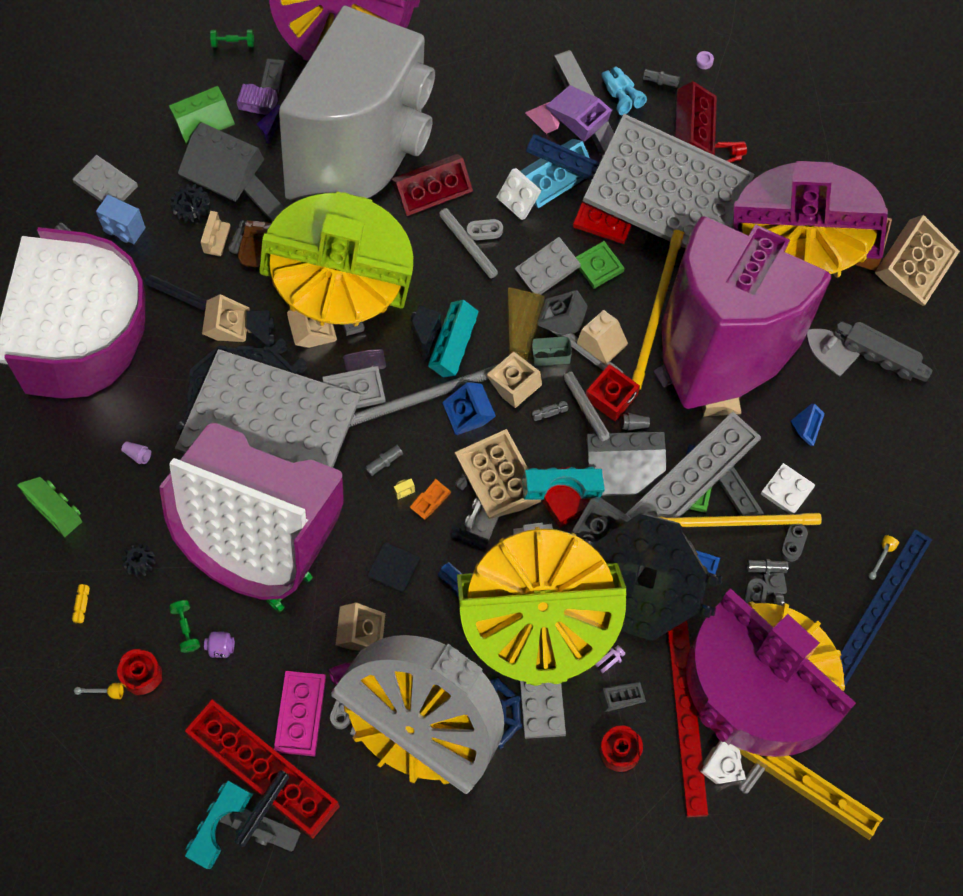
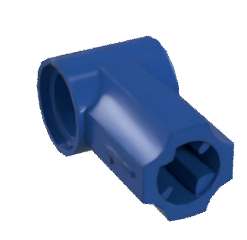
[438,562,462,598]

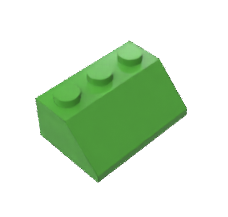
[169,86,235,144]
[18,477,82,537]

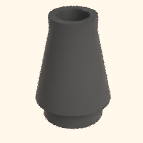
[621,412,650,431]

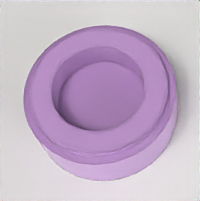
[696,51,714,69]

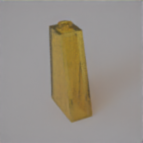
[508,287,545,362]

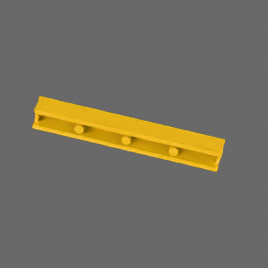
[738,748,883,840]

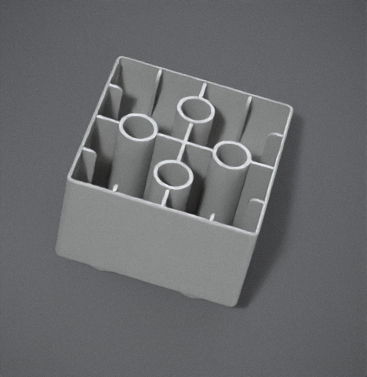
[279,5,435,202]

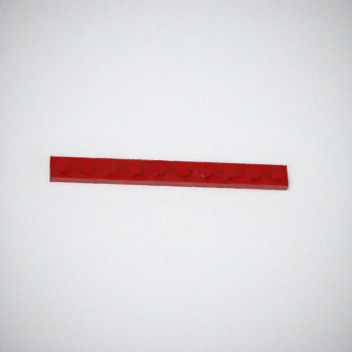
[667,620,708,817]

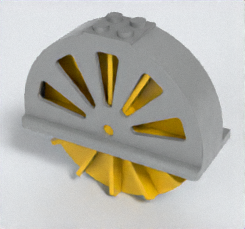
[331,635,504,794]

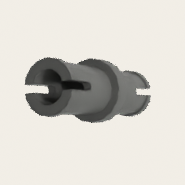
[643,69,680,88]
[365,444,403,476]
[746,558,788,574]

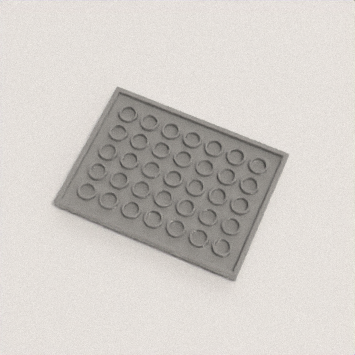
[583,114,754,248]
[175,349,361,468]

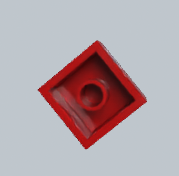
[586,364,640,422]

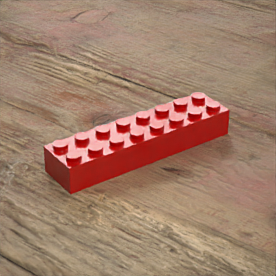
[185,699,340,839]

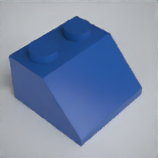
[442,382,495,435]

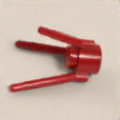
[715,141,747,163]

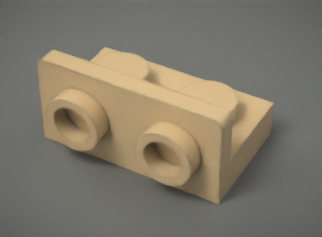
[201,211,231,256]

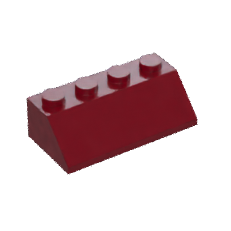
[675,81,717,155]
[391,154,473,216]

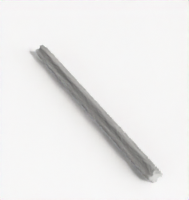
[349,364,498,427]

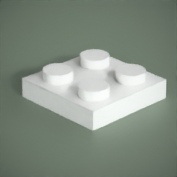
[496,168,542,220]
[761,463,815,515]

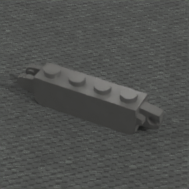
[834,322,933,382]

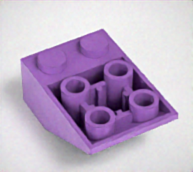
[546,85,612,142]

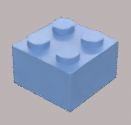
[96,195,146,244]

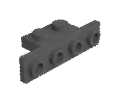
[220,809,301,852]

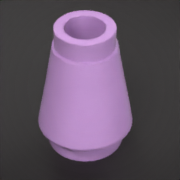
[121,441,151,464]

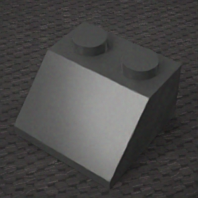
[537,290,588,335]

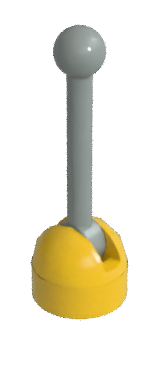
[868,535,899,580]
[74,683,124,699]

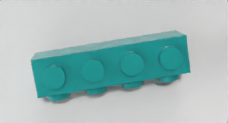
[428,300,479,377]

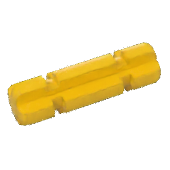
[72,584,90,623]

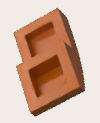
[410,479,451,520]

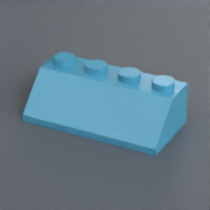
[520,139,590,208]

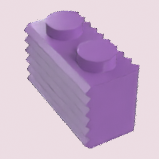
[237,84,278,115]

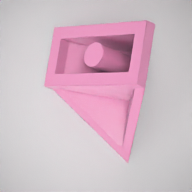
[525,102,560,134]

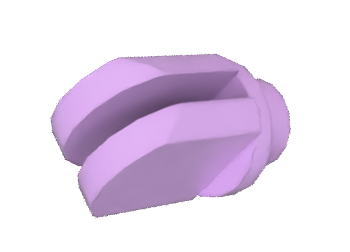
[595,645,625,674]

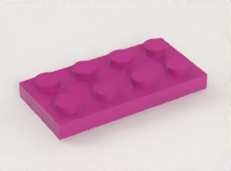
[274,671,326,756]

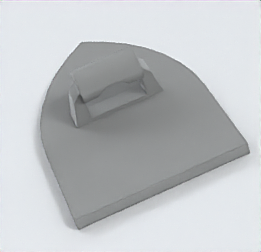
[807,329,860,377]

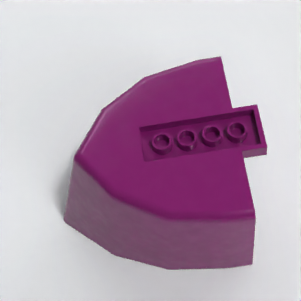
[661,216,831,409]

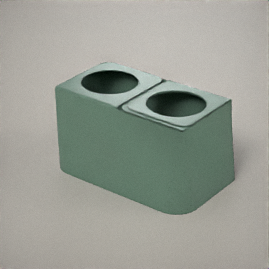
[532,337,572,366]

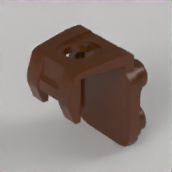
[238,220,272,268]

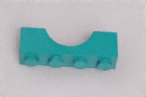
[522,467,605,500]
[185,781,253,869]

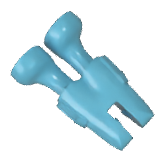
[601,67,647,115]

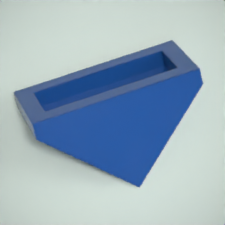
[791,404,825,446]

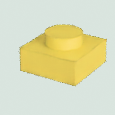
[394,479,415,499]

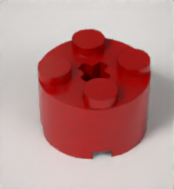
[117,649,162,695]
[600,726,643,772]

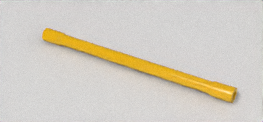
[632,230,684,390]
[660,513,821,527]

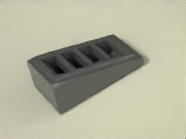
[599,682,646,712]

